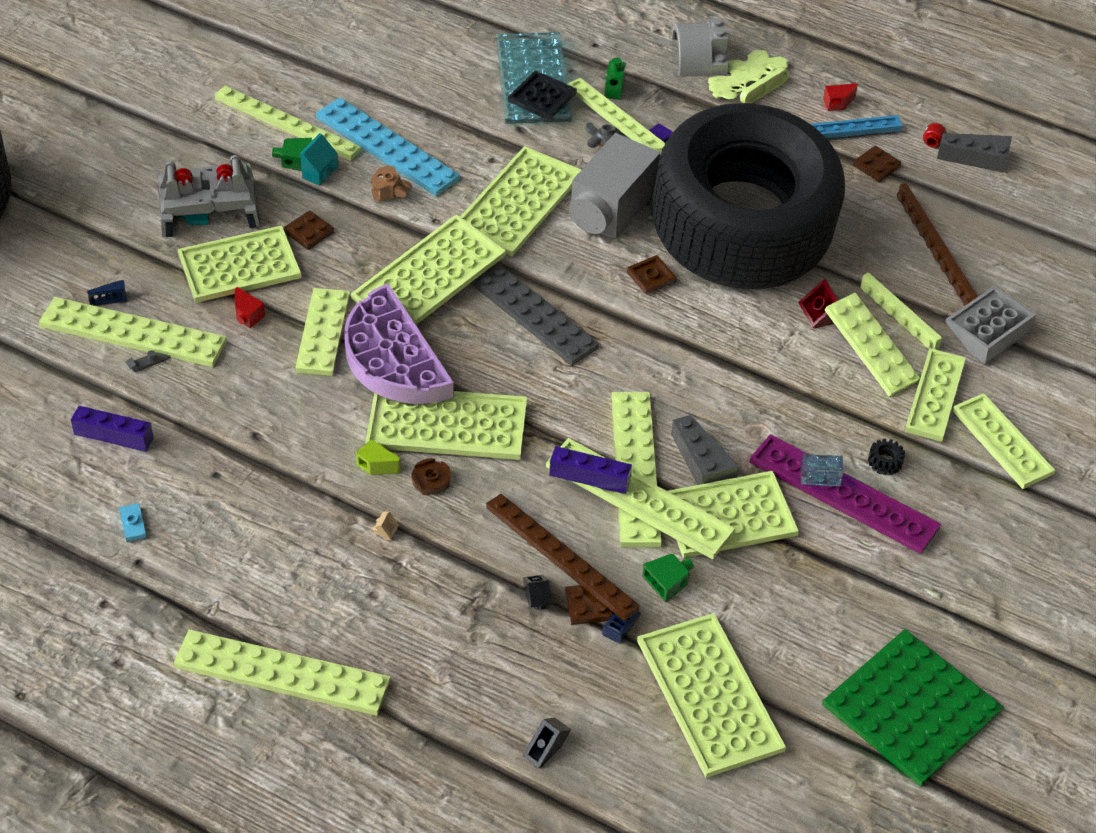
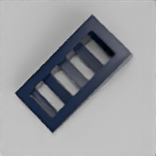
[87,280,127,306]
[602,611,641,644]

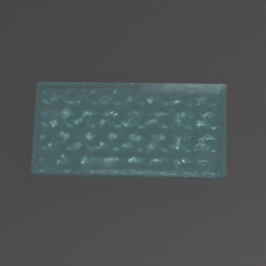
[496,32,572,124]

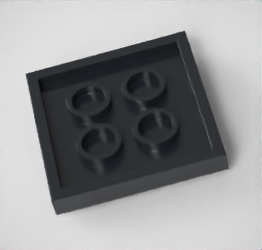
[508,70,577,121]

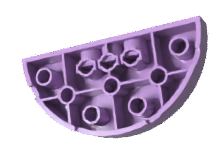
[345,284,454,404]

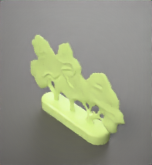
[708,50,790,104]

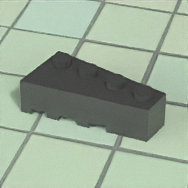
[937,133,1012,173]
[671,415,739,485]

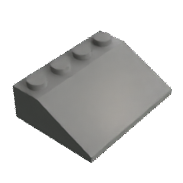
[945,286,1036,364]

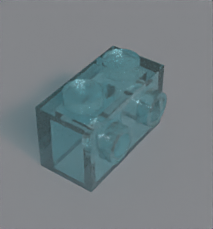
[800,454,843,486]

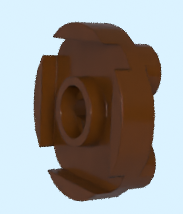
[411,458,451,496]

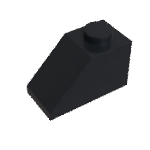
[523,574,552,610]
[522,717,571,768]

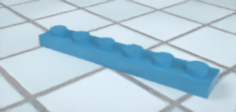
[811,115,903,139]

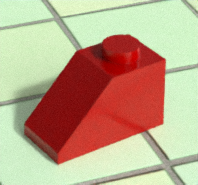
[823,83,858,111]
[235,287,265,328]

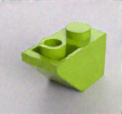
[355,439,401,475]

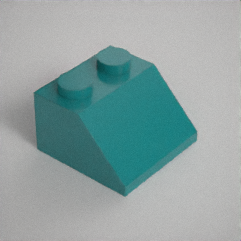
[300,133,339,186]

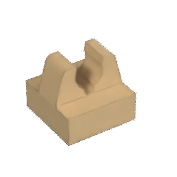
[372,511,399,540]

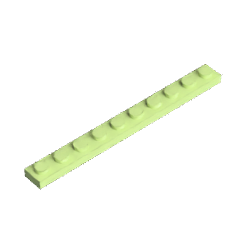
[568,78,665,155]
[215,86,361,161]

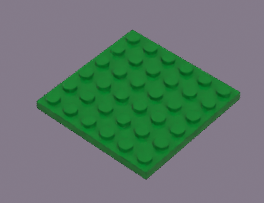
[822,629,1004,787]

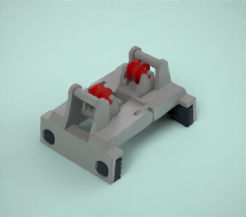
[158,155,260,237]

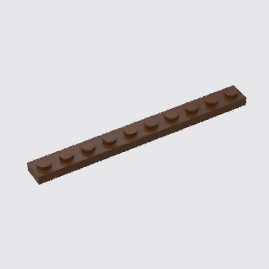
[897,183,978,306]
[486,494,640,621]

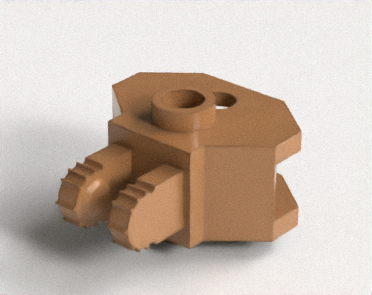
[371,165,413,202]

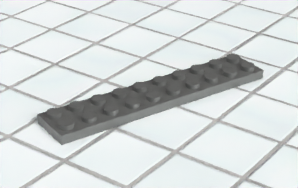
[470,262,599,366]

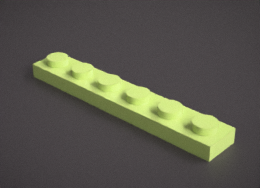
[860,272,942,350]

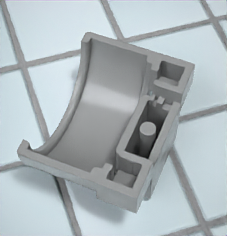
[671,18,728,76]

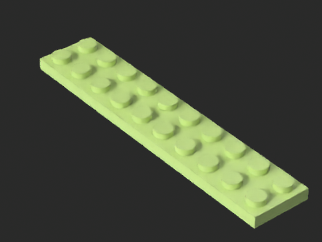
[39,297,227,367]
[612,392,661,547]
[546,438,735,559]
[173,630,390,716]

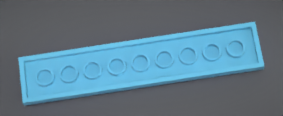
[316,97,460,197]

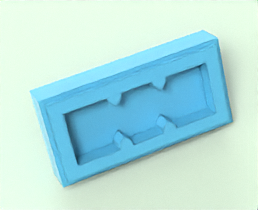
[119,503,147,542]

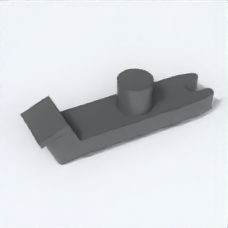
[125,350,171,372]

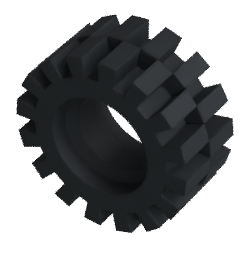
[868,439,905,475]

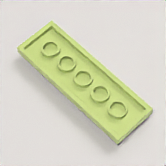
[295,288,350,376]
[825,293,920,397]
[904,348,966,442]
[952,393,1055,489]

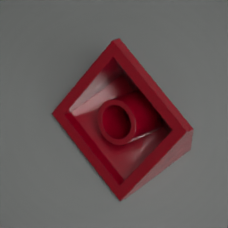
[798,279,839,328]

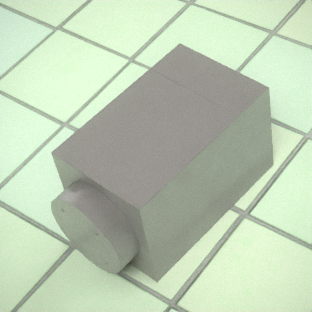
[570,133,661,239]

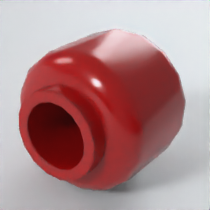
[923,123,947,148]

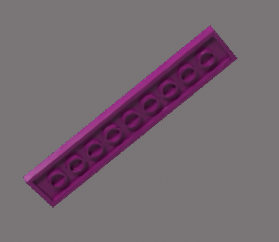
[749,434,941,554]

